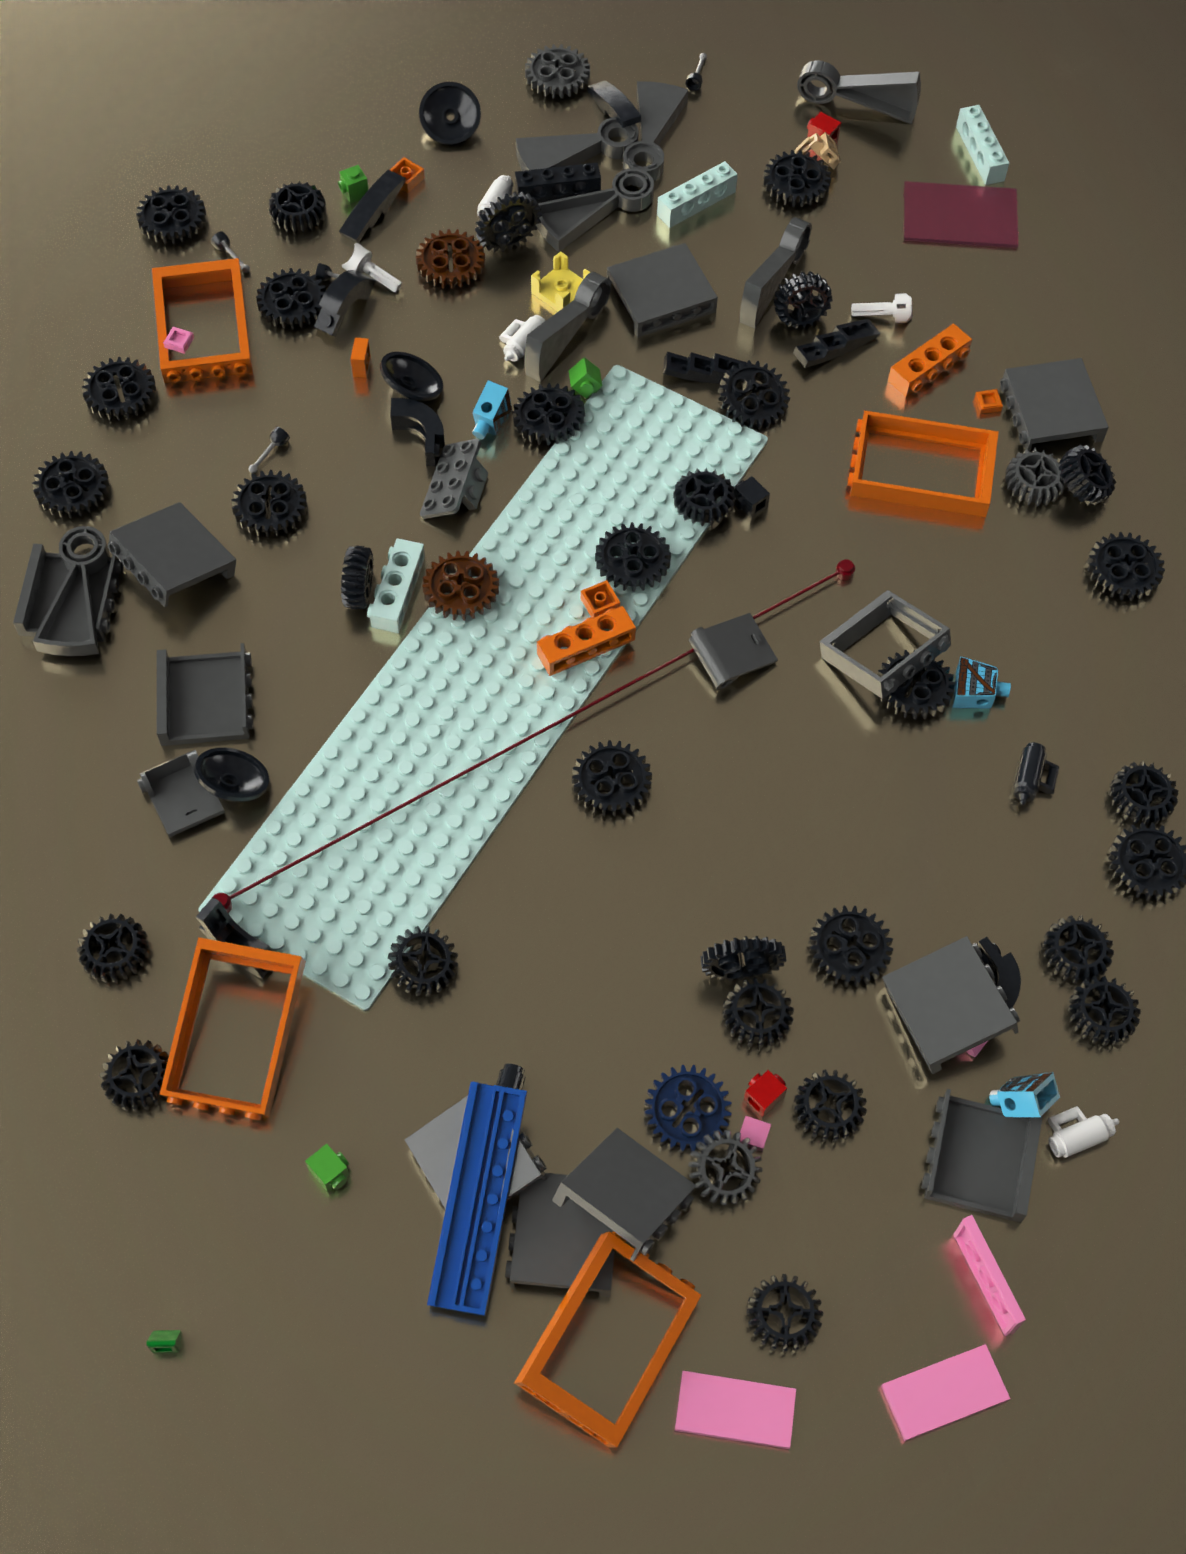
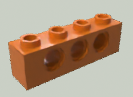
[888,323,972,397]
[537,606,636,676]

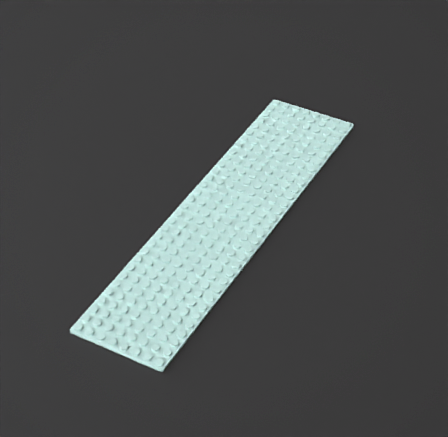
[198,365,768,1011]

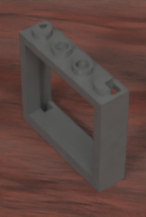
[819,590,951,699]

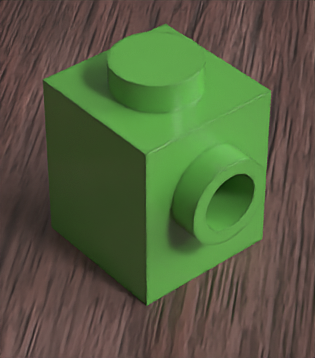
[338,165,368,204]
[569,357,602,399]
[305,1144,350,1193]

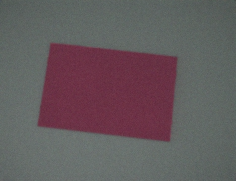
[903,181,1019,248]

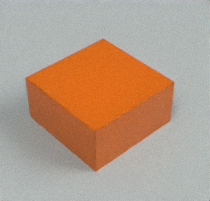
[390,157,425,193]
[351,337,371,378]
[580,580,620,617]

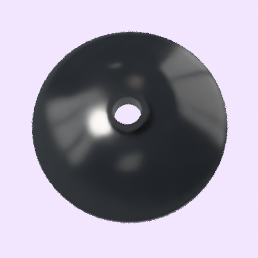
[419,82,481,145]
[380,352,443,401]
[194,747,269,802]

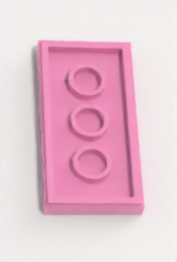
[954,1215,1026,1336]
[881,1344,1011,1442]
[675,1371,796,1449]

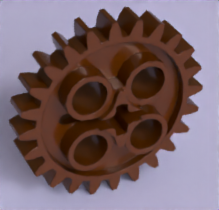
[416,229,485,289]
[422,551,499,621]

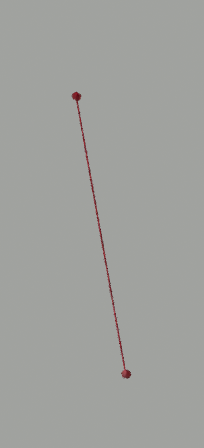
[213,559,855,913]

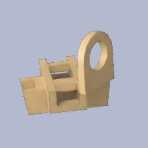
[795,132,841,170]

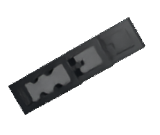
[587,81,641,128]
[339,169,406,243]
[793,319,880,368]
[663,352,755,384]

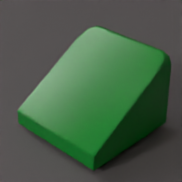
[146,1330,181,1353]

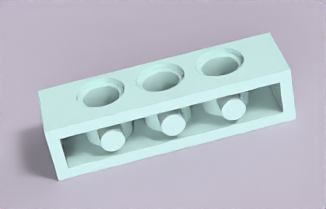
[956,105,1009,185]
[657,161,738,228]
[367,538,425,633]

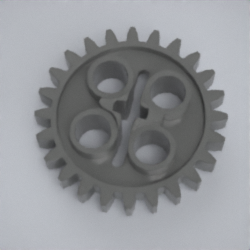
[525,44,590,98]

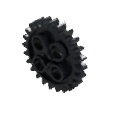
[763,150,831,207]
[136,185,206,244]
[475,192,542,252]
[256,268,326,329]
[82,357,157,421]
[718,360,790,430]
[512,383,585,445]
[32,451,110,518]
[231,470,307,537]
[595,522,671,592]
[1087,532,1165,601]
[877,650,955,720]
[572,740,652,816]
[1108,822,1186,901]
[808,905,893,987]
[700,936,786,981]

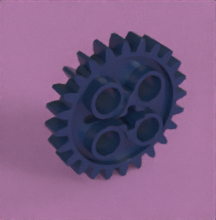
[644,1065,732,1153]

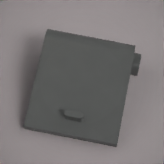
[688,613,778,690]
[137,750,225,837]

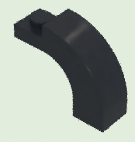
[314,270,376,337]
[390,398,445,466]
[196,897,272,979]
[977,936,1021,1008]

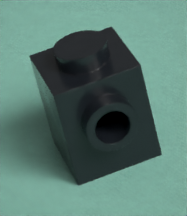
[734,476,770,518]

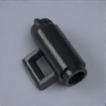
[1014,742,1060,805]

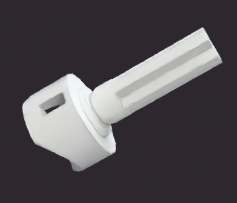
[342,243,402,293]
[851,293,913,323]

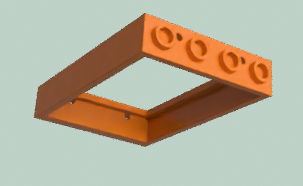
[152,258,253,383]
[847,410,999,517]
[159,937,306,1121]
[514,1231,701,1447]

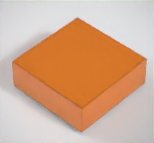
[975,389,1003,414]

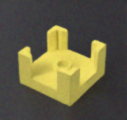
[531,251,590,312]

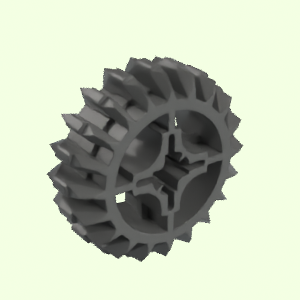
[1005,449,1066,507]
[688,1130,763,1205]

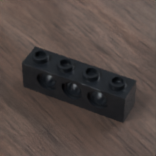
[515,162,601,203]

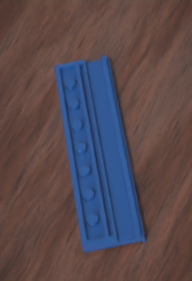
[427,1081,528,1316]

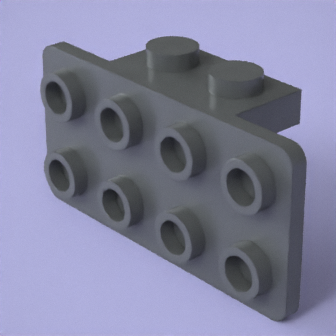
[420,439,488,519]

